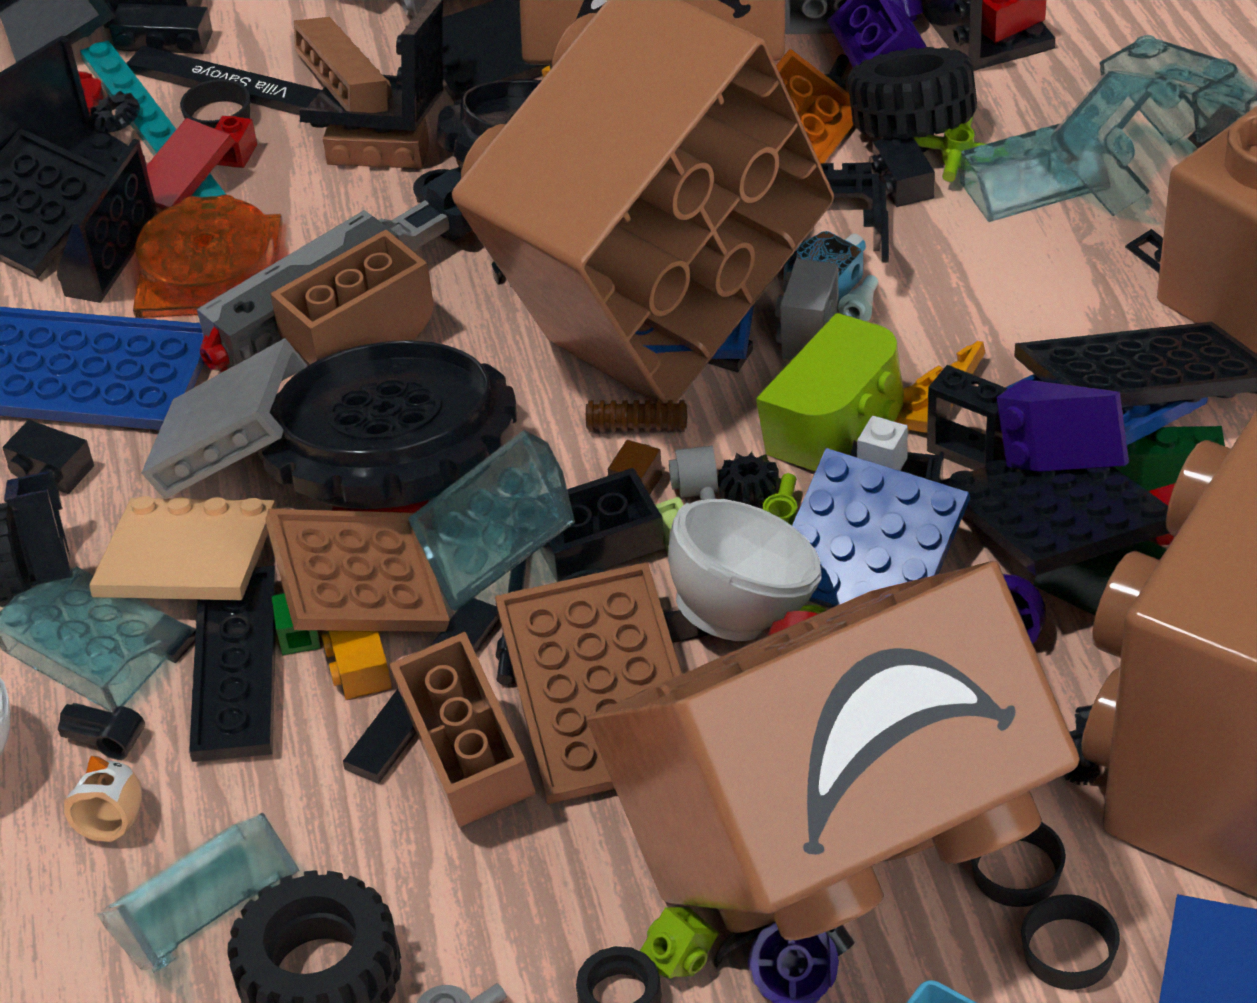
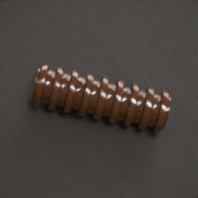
[586,400,688,433]

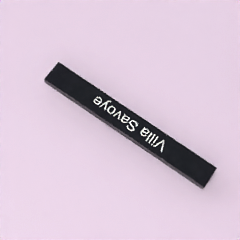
[126,46,321,115]

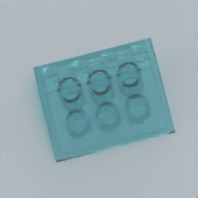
[408,430,575,611]
[0,567,191,712]

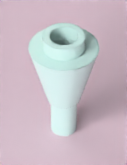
[838,275,879,321]

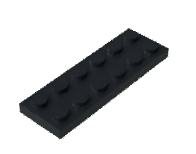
[189,566,277,762]

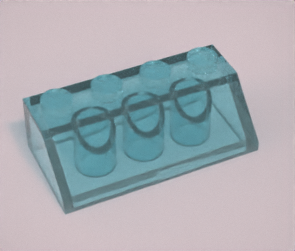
[960,117,1112,222]

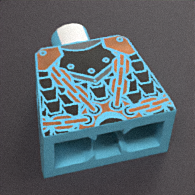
[784,231,866,301]

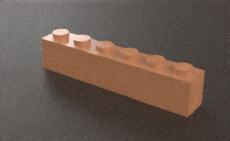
[294,17,392,113]

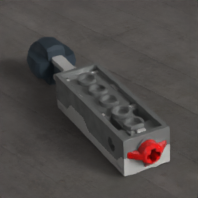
[197,167,473,372]

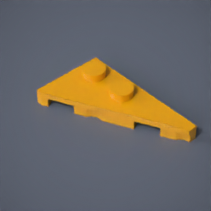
[894,341,986,433]

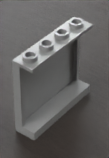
[141,338,307,499]

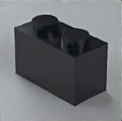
[869,137,935,207]
[2,419,94,494]

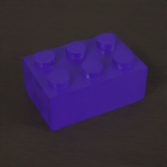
[827,0,927,68]

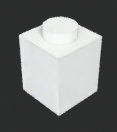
[857,415,908,471]

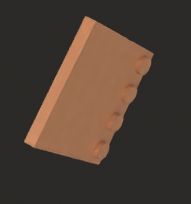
[265,509,449,632]

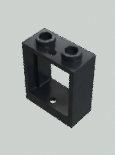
[927,365,1008,470]

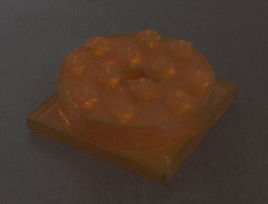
[133,195,283,318]

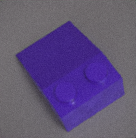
[997,379,1129,471]

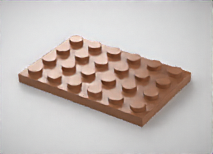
[495,562,682,805]

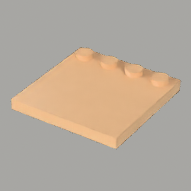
[89,496,276,600]

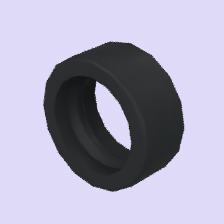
[576,946,662,1003]

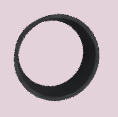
[180,79,250,129]
[971,822,1066,907]
[1021,894,1120,990]

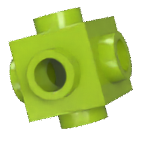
[640,907,719,979]

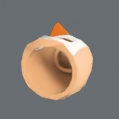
[64,756,142,842]

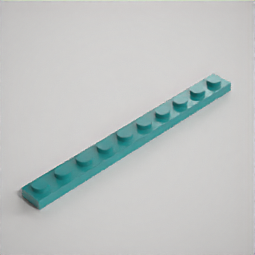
[80,40,235,224]

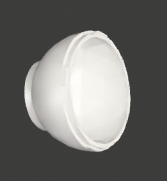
[668,499,822,641]

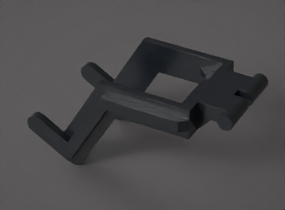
[790,162,889,264]

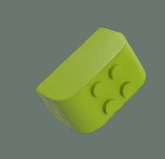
[756,313,904,471]

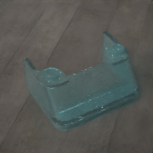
[1099,35,1257,143]
[1051,69,1208,216]
[97,812,300,973]

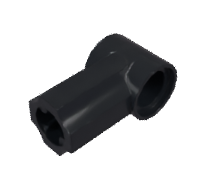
[58,703,145,760]

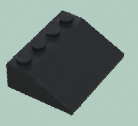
[57,139,159,303]

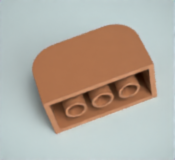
[270,229,433,364]
[389,632,536,828]

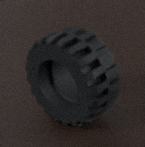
[847,47,977,139]
[227,870,402,1003]

